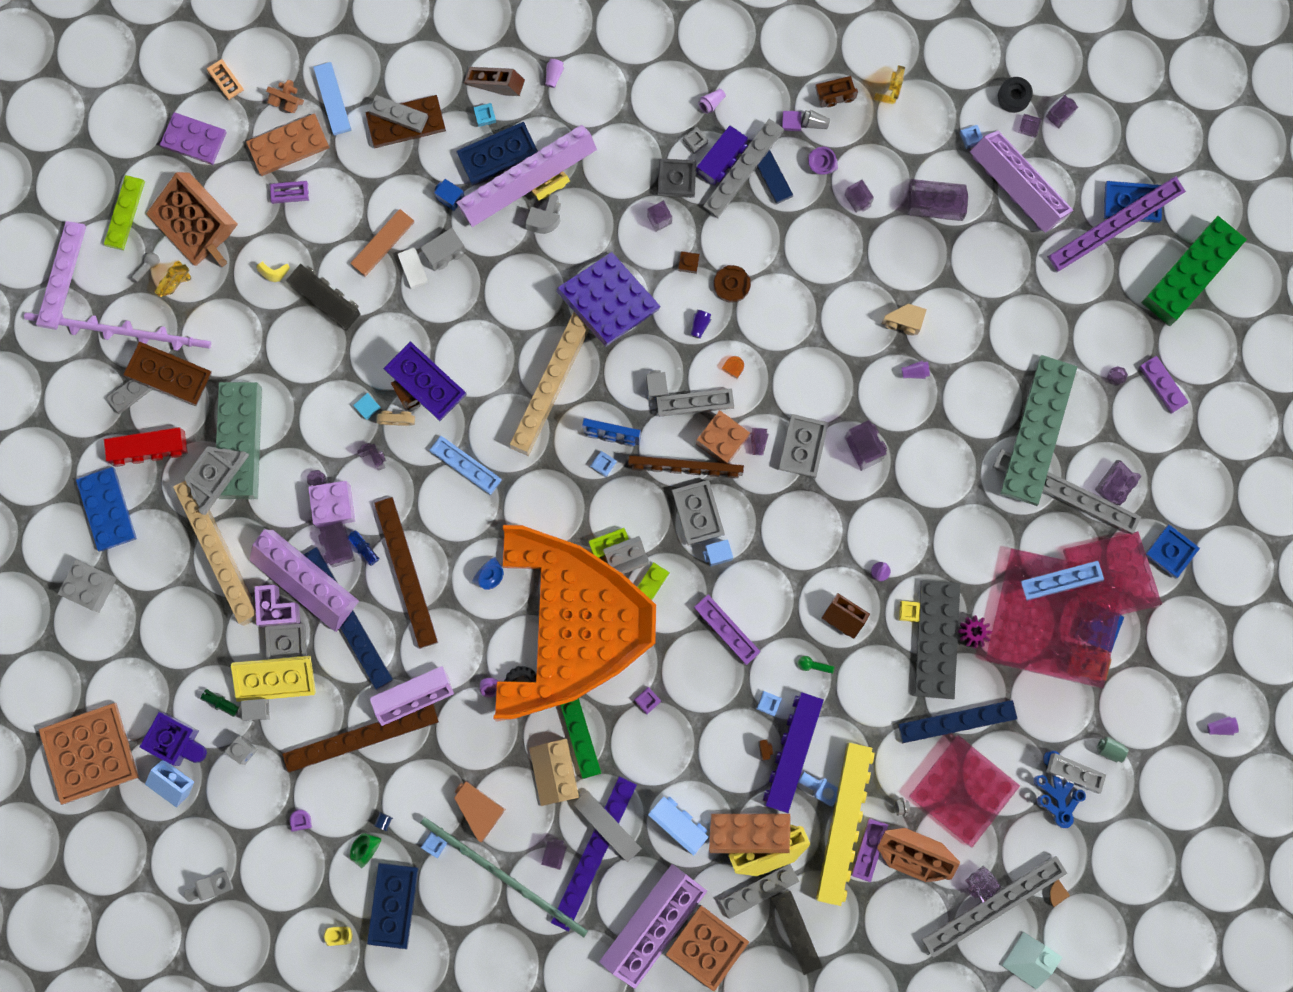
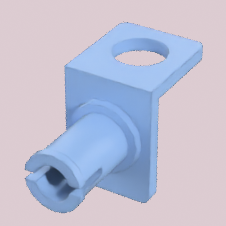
[798,772,838,806]

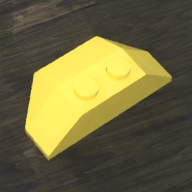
[729,825,810,876]

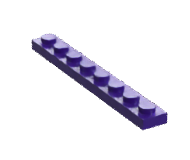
[551,776,637,932]

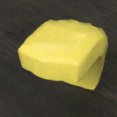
[256,261,290,282]
[323,927,353,946]

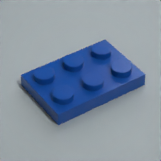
[1104,181,1162,223]
[582,418,641,447]

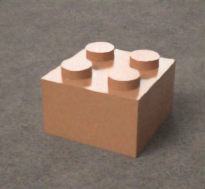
[696,410,750,464]

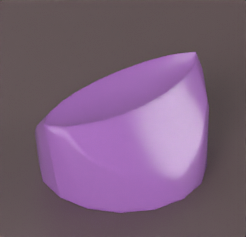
[808,146,838,175]

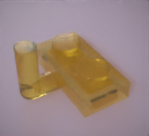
[874,65,905,104]
[155,261,191,297]

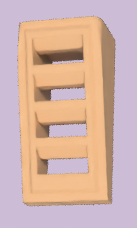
[207,59,244,100]

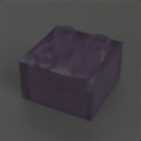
[844,420,887,471]

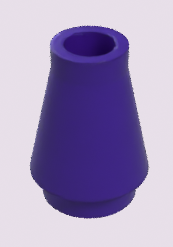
[690,309,712,339]

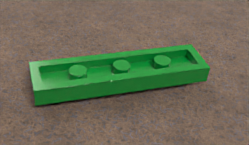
[561,698,602,779]

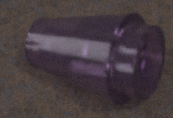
[750,428,769,455]

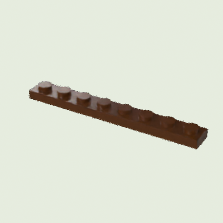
[374,497,439,649]
[283,704,439,773]

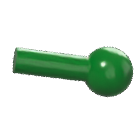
[798,656,835,674]

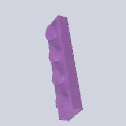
[694,594,761,665]

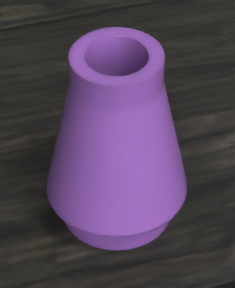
[902,360,930,379]
[1207,716,1239,736]

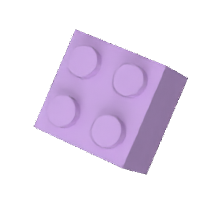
[308,481,355,528]

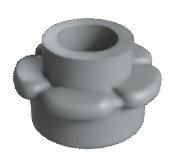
[894,797,910,817]

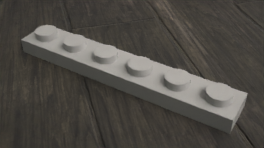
[703,119,784,218]

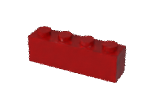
[104,427,188,467]

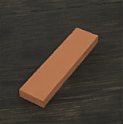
[350,209,415,277]

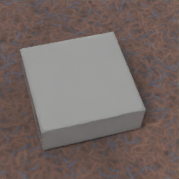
[683,127,709,153]

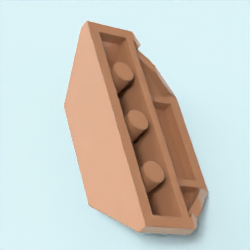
[877,828,960,882]

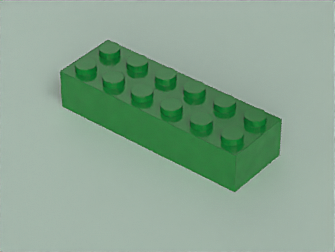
[1141,216,1247,326]

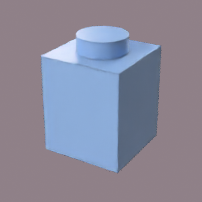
[703,540,733,567]

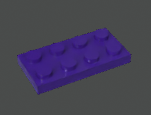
[383,341,467,422]

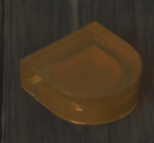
[722,356,744,379]

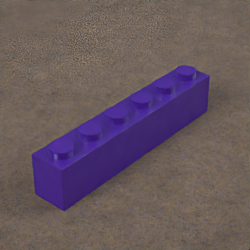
[762,692,824,813]

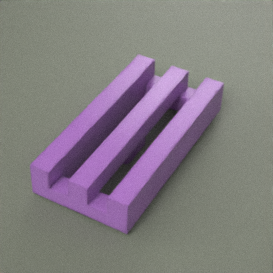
[270,181,309,204]

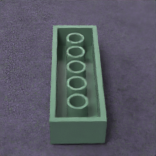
[216,382,262,499]

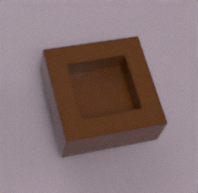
[678,251,700,274]
[758,739,773,761]

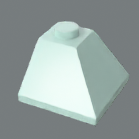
[1002,932,1063,989]

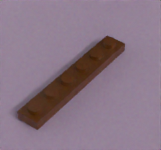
[628,456,744,479]

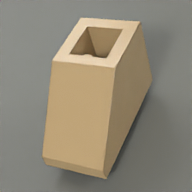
[882,304,927,336]

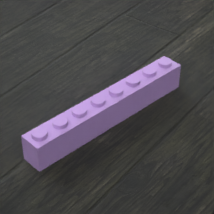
[456,125,597,227]

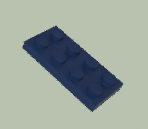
[456,122,538,185]
[367,863,419,949]

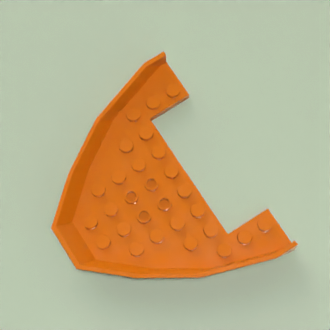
[493,525,656,722]

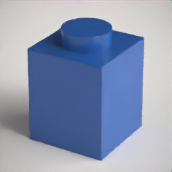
[434,179,465,211]

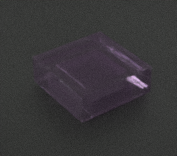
[1018,114,1042,138]

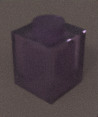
[1046,95,1078,129]
[844,180,874,213]
[647,201,672,232]
[541,838,567,870]

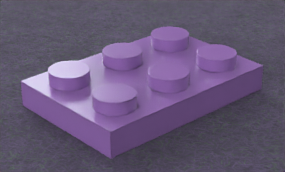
[160,112,227,165]

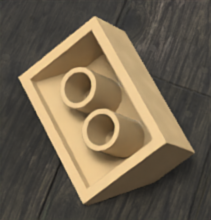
[529,739,580,806]

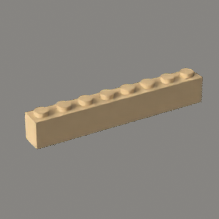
[510,312,590,457]
[173,481,256,626]

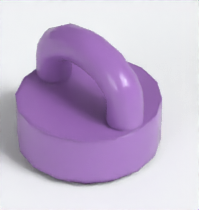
[871,562,891,582]
[480,678,498,697]

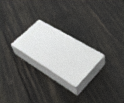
[398,247,429,289]

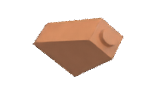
[454,782,506,842]

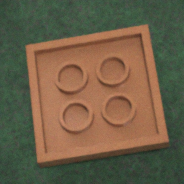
[665,905,749,992]

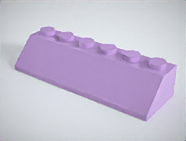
[970,130,1073,233]
[250,529,359,632]
[599,864,707,989]

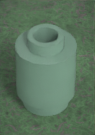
[1097,737,1128,763]

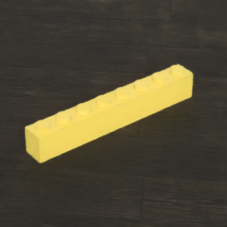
[816,743,875,906]

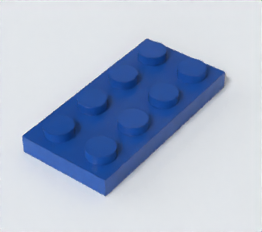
[76,467,137,552]

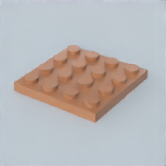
[39,703,139,805]

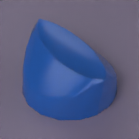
[472,557,504,590]

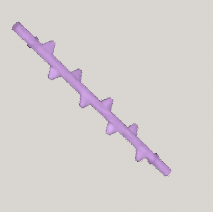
[24,312,211,351]

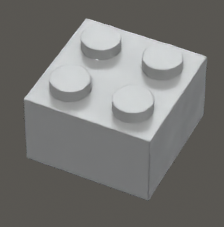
[58,559,117,613]

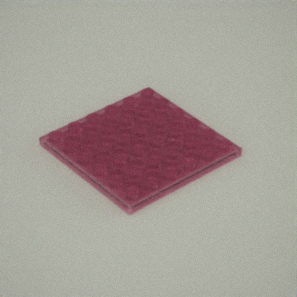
[985,548,1129,689]

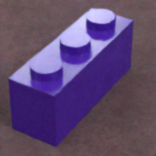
[696,125,748,186]

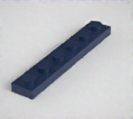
[898,700,1017,744]

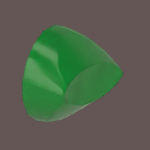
[350,833,382,869]

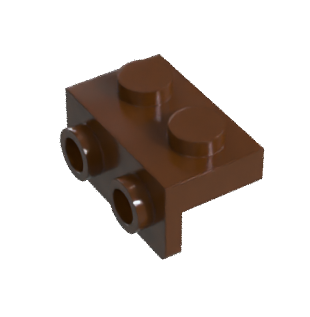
[815,76,858,108]

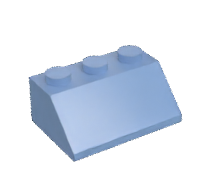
[648,796,708,856]

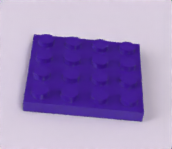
[556,252,661,347]

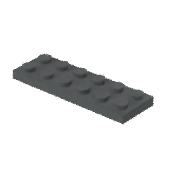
[914,580,961,700]

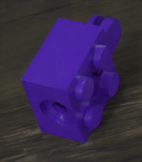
[139,712,207,766]

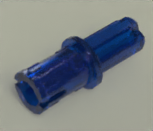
[348,530,380,566]

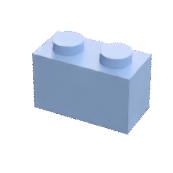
[145,760,194,808]

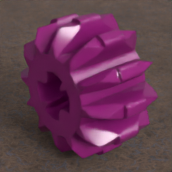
[958,615,992,649]

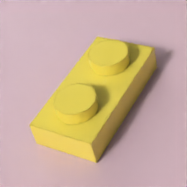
[531,171,570,200]

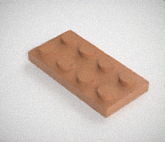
[246,113,330,176]
[709,814,791,853]

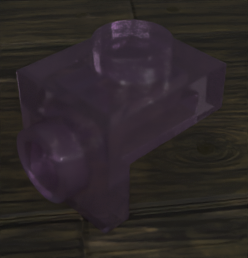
[357,443,386,471]

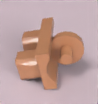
[266,80,304,113]

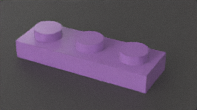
[1139,356,1189,414]
[851,818,888,882]

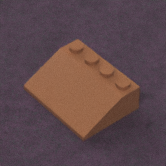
[146,172,238,266]

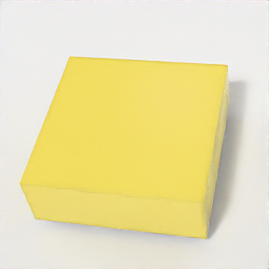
[899,601,920,622]

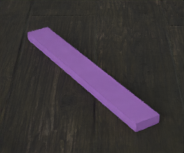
[1047,176,1186,272]

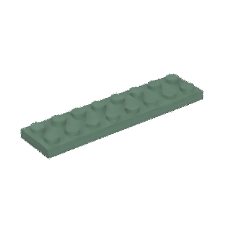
[1000,355,1078,506]

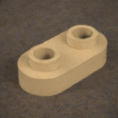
[377,411,415,426]

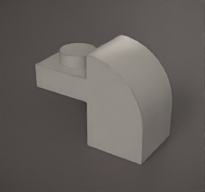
[526,194,561,234]

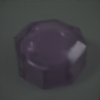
[1107,366,1128,386]
[307,470,327,486]

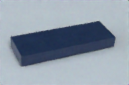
[757,150,793,205]

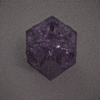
[965,865,1002,903]

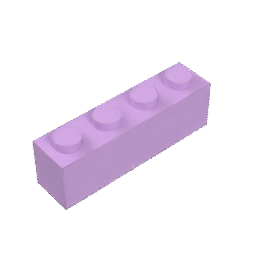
[370,666,454,726]

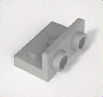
[603,536,650,574]

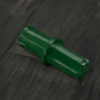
[200,689,239,717]

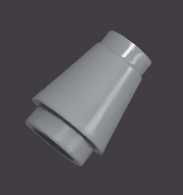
[801,109,830,129]

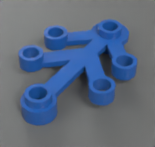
[1034,751,1086,828]

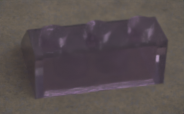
[907,179,968,221]

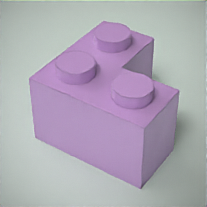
[255,585,300,628]

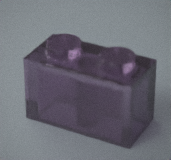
[318,522,355,568]

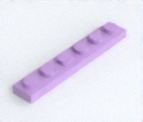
[36,221,86,330]

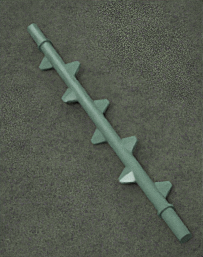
[420,817,588,938]

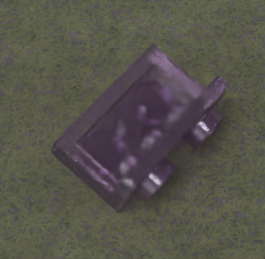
[1095,460,1142,506]

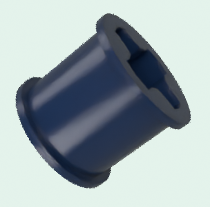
[373,812,393,831]

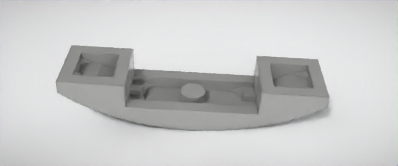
[573,790,642,862]

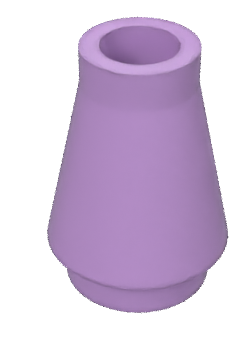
[545,59,564,88]
[698,88,726,114]

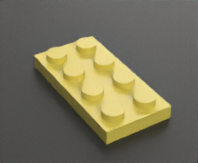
[231,656,316,702]

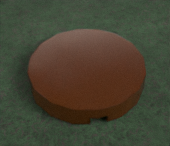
[714,265,751,303]

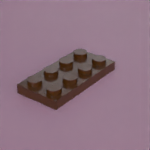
[365,95,446,148]
[123,341,212,406]

